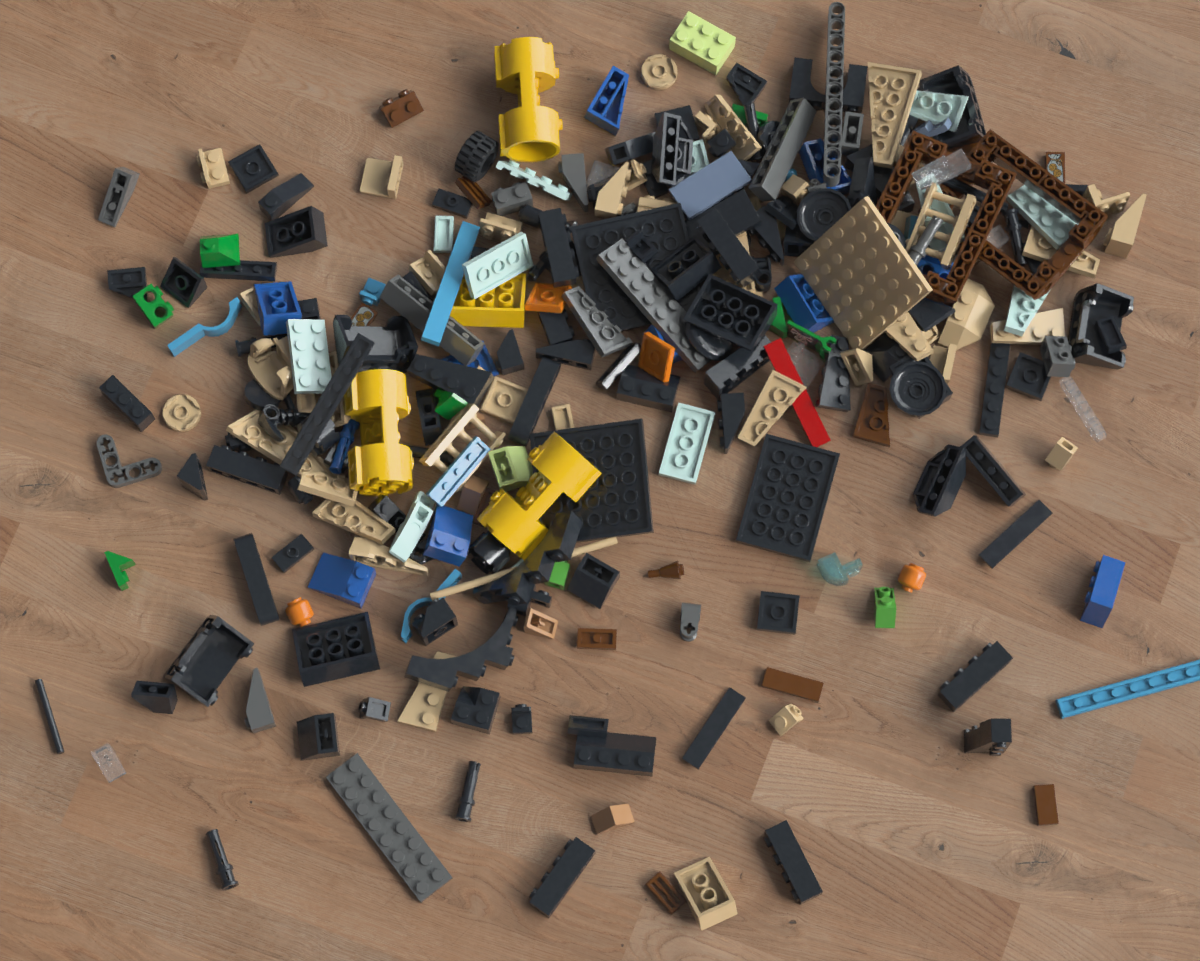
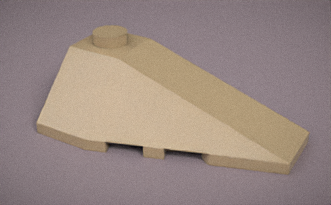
[349,536,429,576]

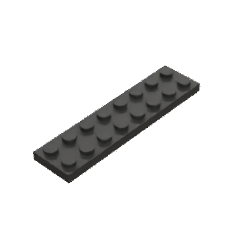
[596,239,712,373]
[326,753,453,903]

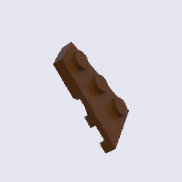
[853,383,890,447]

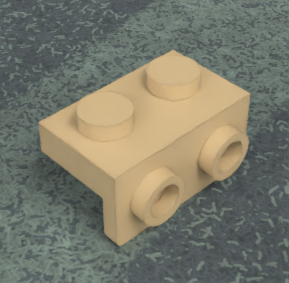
[408,250,446,296]

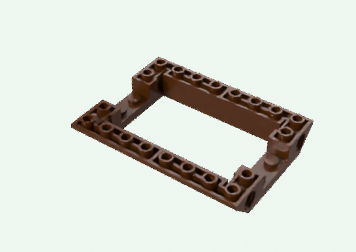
[918,129,1108,300]
[876,130,1017,303]

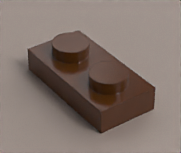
[577,628,617,650]

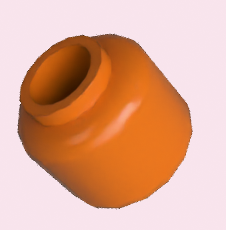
[898,563,926,593]
[285,597,314,627]

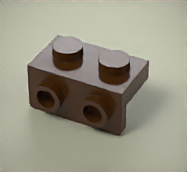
[379,89,424,128]

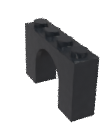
[788,57,868,114]

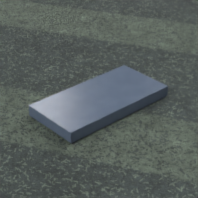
[669,151,752,220]

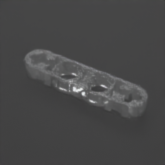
[1059,376,1107,442]

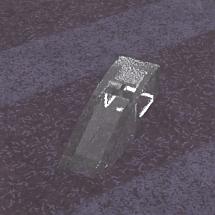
[911,148,971,190]

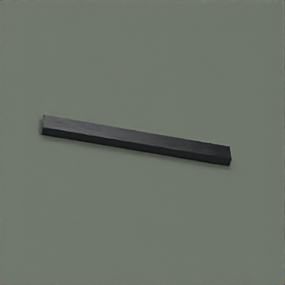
[280,333,375,476]

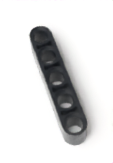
[508,357,561,446]
[234,533,280,626]

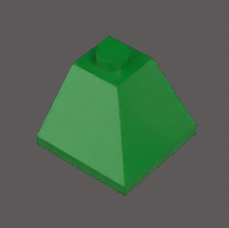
[200,234,240,268]

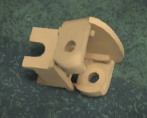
[247,336,294,400]

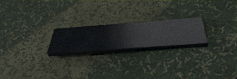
[979,500,1053,569]
[682,687,746,770]

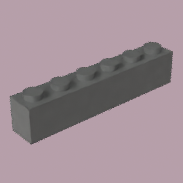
[749,98,817,202]
[380,275,485,366]

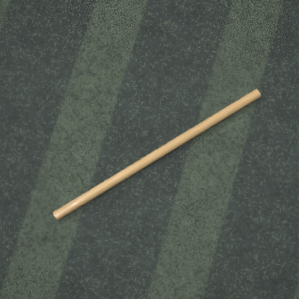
[430,536,618,601]

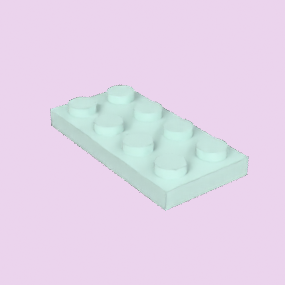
[1006,185,1078,250]
[462,232,534,299]
[286,319,332,394]
[659,402,715,485]

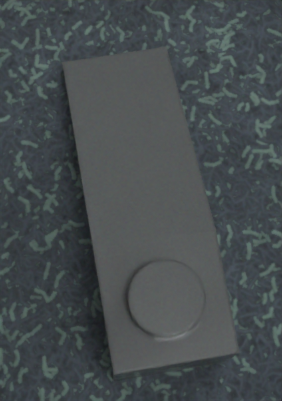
[558,153,588,212]
[98,167,140,227]
[244,668,276,733]

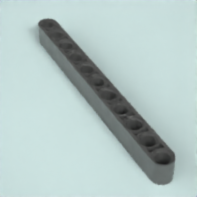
[823,2,845,187]

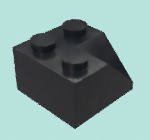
[412,598,458,646]
[451,686,501,734]

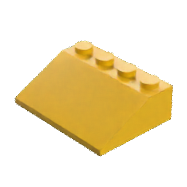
[450,273,526,328]

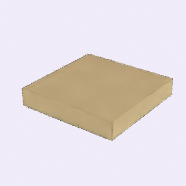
[480,376,528,424]

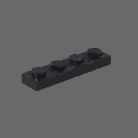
[200,260,277,282]

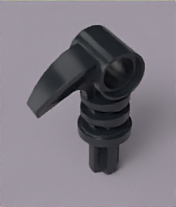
[258,404,310,442]

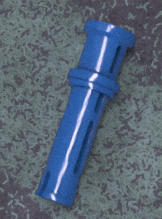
[329,419,359,474]

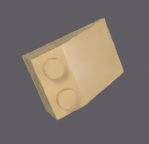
[1103,194,1147,258]
[674,857,738,931]

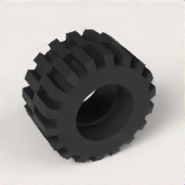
[454,131,499,182]

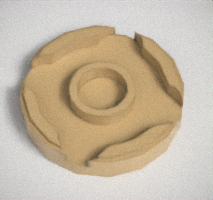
[641,54,677,90]
[163,394,201,432]

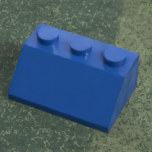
[774,274,834,333]

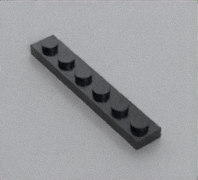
[979,343,1010,438]

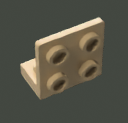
[360,155,403,199]
[1083,184,1130,214]
[479,212,523,242]

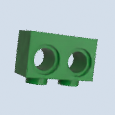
[133,283,174,329]

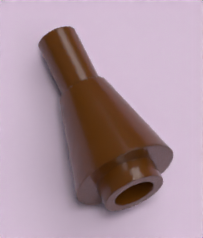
[648,561,684,579]

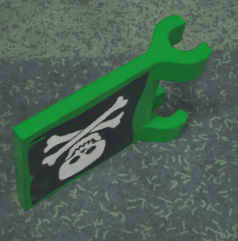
[786,320,836,362]

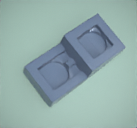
[910,117,953,137]

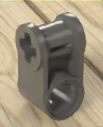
[680,603,701,642]

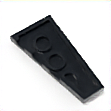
[815,335,851,412]

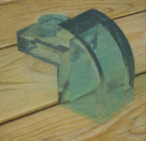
[816,552,863,586]

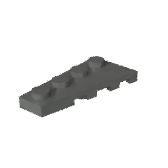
[562,286,632,358]

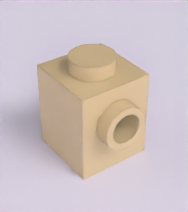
[1045,437,1078,471]

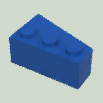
[584,66,629,136]
[799,138,852,195]
[1080,555,1126,628]

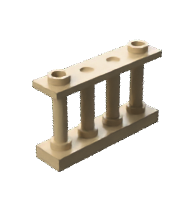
[905,182,977,270]
[419,403,506,492]

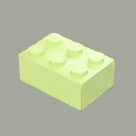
[669,11,736,75]

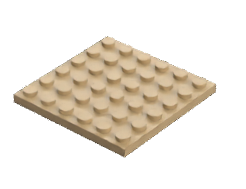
[794,196,933,350]

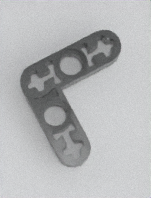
[97,434,162,488]

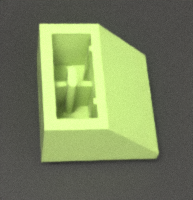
[488,446,533,492]

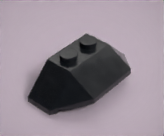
[651,112,693,187]
[913,444,966,517]

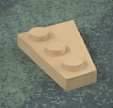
[298,472,358,507]

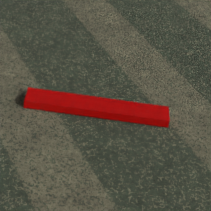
[763,338,831,447]

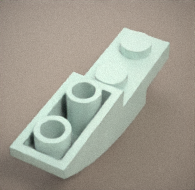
[389,491,435,562]

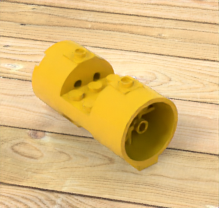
[494,37,563,162]
[344,369,414,496]
[477,431,602,561]

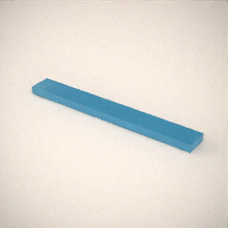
[421,221,480,346]
[1055,660,1200,719]

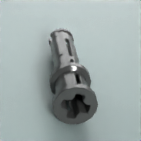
[908,215,944,266]

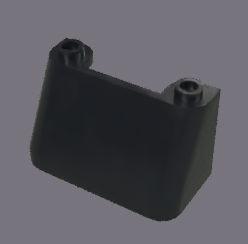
[918,65,986,149]
[1068,283,1134,370]
[333,315,418,373]
[164,615,254,707]

